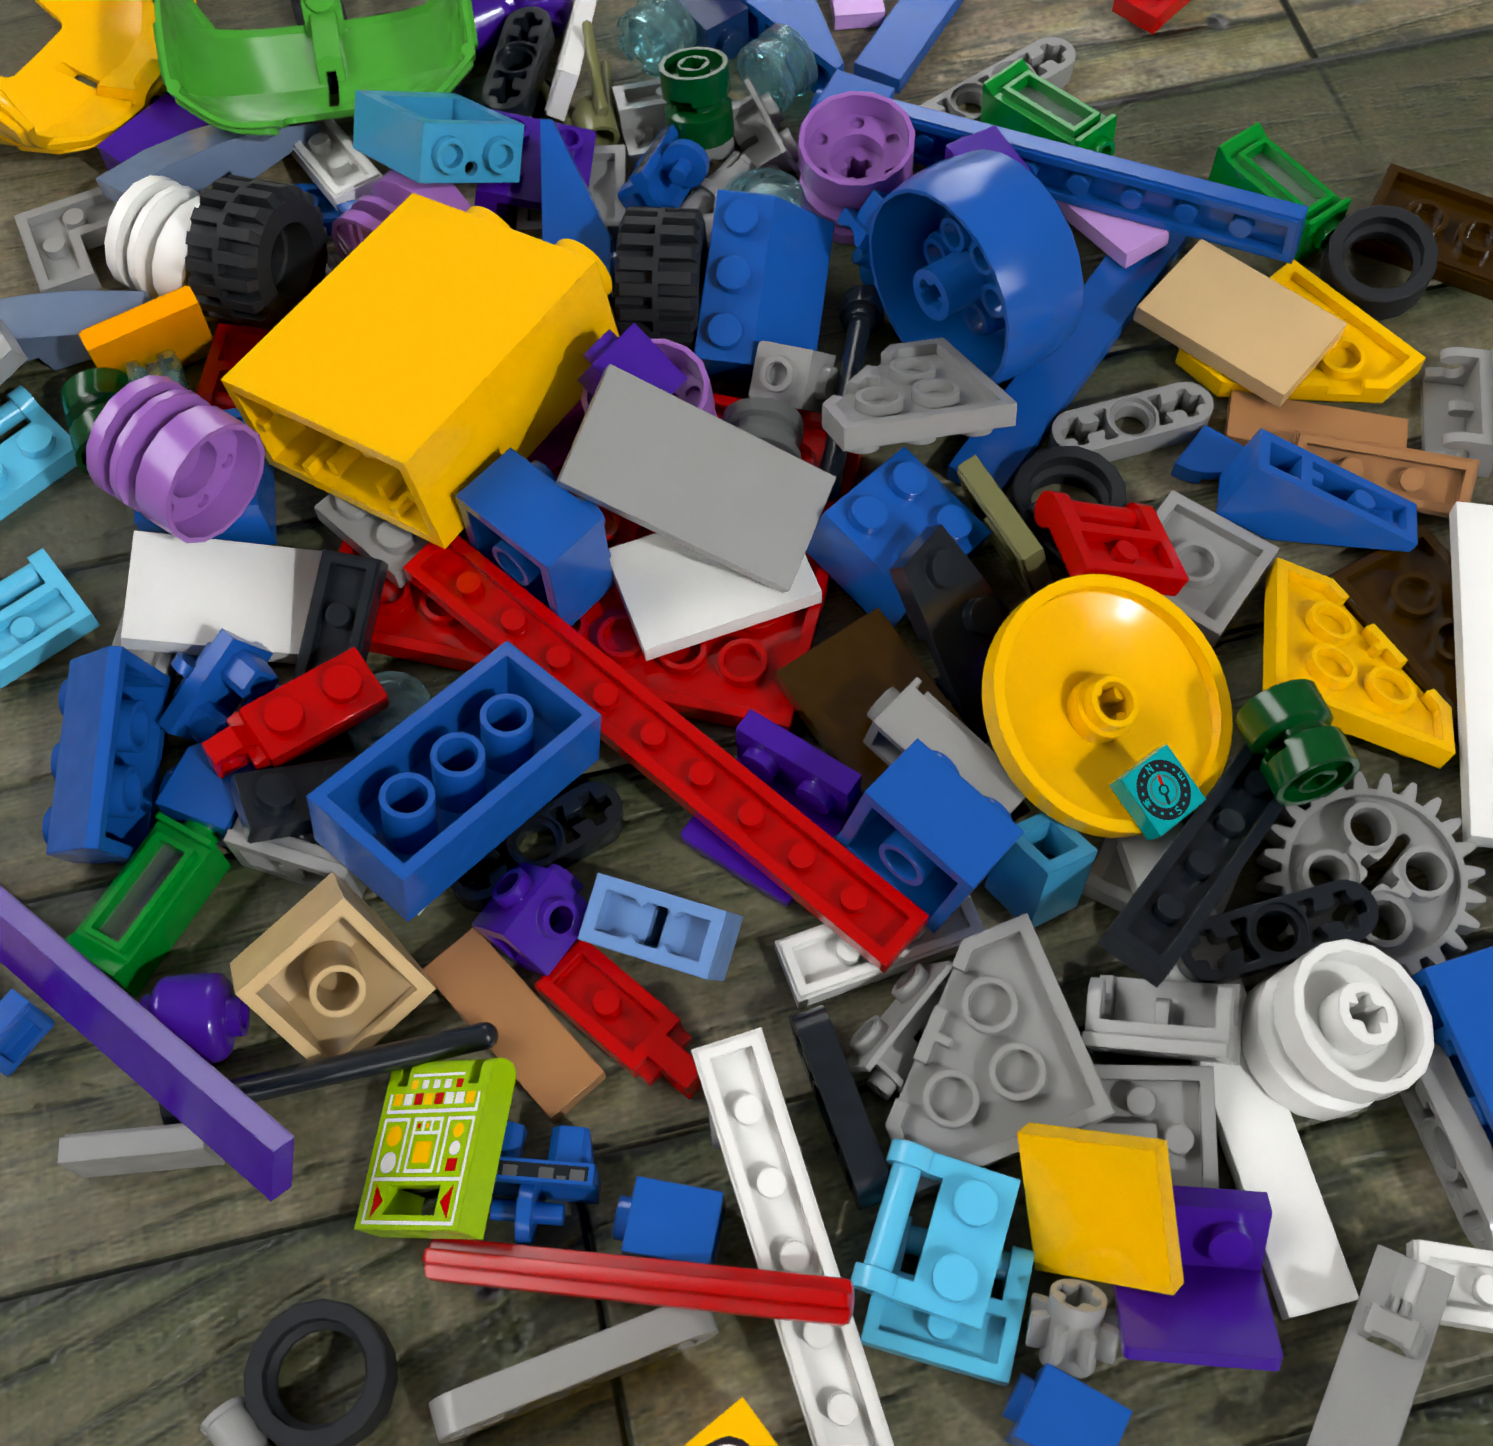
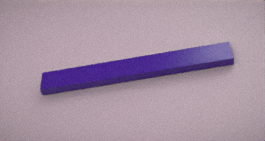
[0,885,294,1201]

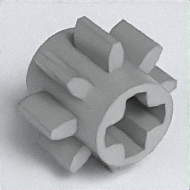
[1025,1279,1120,1379]

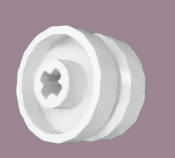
[1241,939,1434,1121]

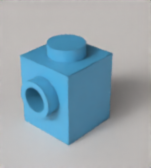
[984,812,1098,928]

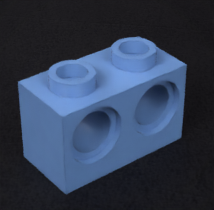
[578,873,744,981]

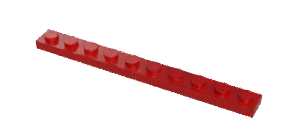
[402,535,929,973]

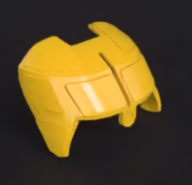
[0,0,197,155]

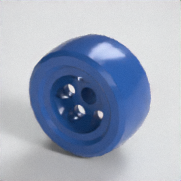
[869,149,1084,384]

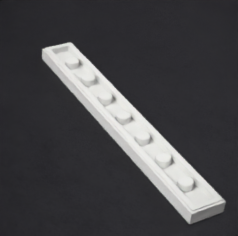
[1116,820,1359,1320]

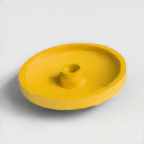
[982,574,1233,838]

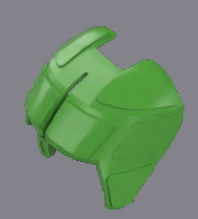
[152,0,478,137]

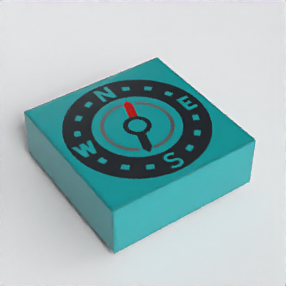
[1109,744,1206,841]

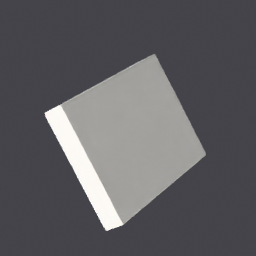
[121,530,322,664]
[609,533,822,661]

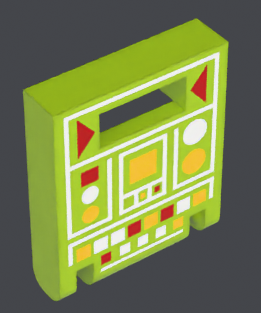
[354,1057,516,1240]

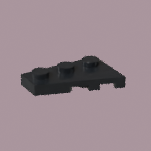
[889,524,1011,744]

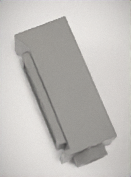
[863,677,1026,814]

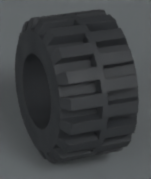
[185,175,328,330]
[615,206,707,353]

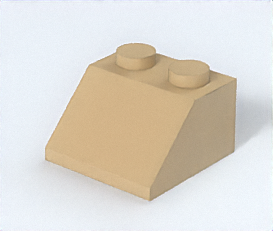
[230,871,437,1061]

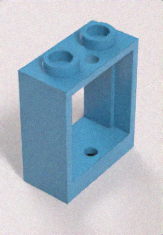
[353,90,524,183]

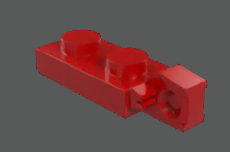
[201,647,390,779]
[534,939,702,1100]

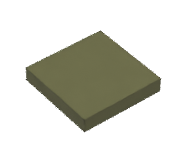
[957,454,1053,597]

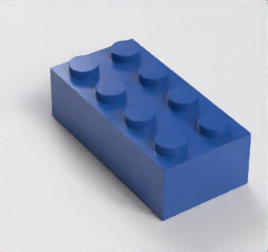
[306,640,601,922]

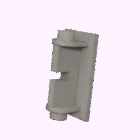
[732,78,801,189]
[846,961,953,1100]

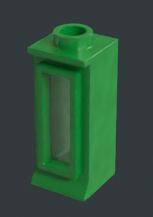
[981,58,1117,156]
[1208,122,1352,263]
[64,812,231,997]

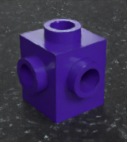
[472,862,588,977]

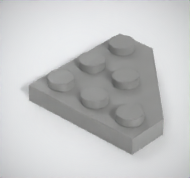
[822,338,1017,454]
[885,913,1115,1195]

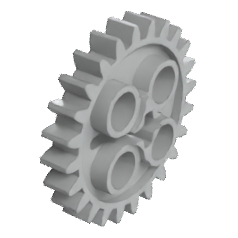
[1256,771,1486,976]

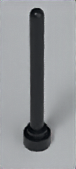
[820,285,885,502]
[159,1022,499,1125]

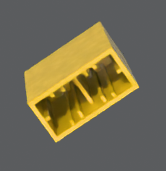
[220,193,619,549]

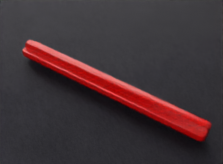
[423,1239,855,1327]

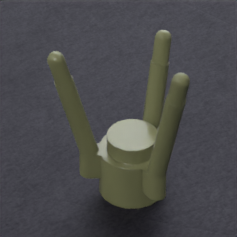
[540,20,620,146]

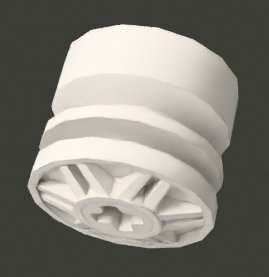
[104,175,218,322]

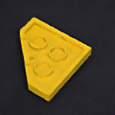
[1175,260,1426,403]
[1263,557,1455,769]

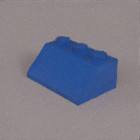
[694,189,834,384]
[42,646,171,865]

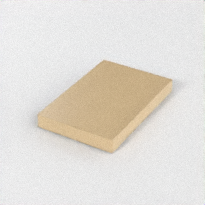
[1133,238,1347,408]

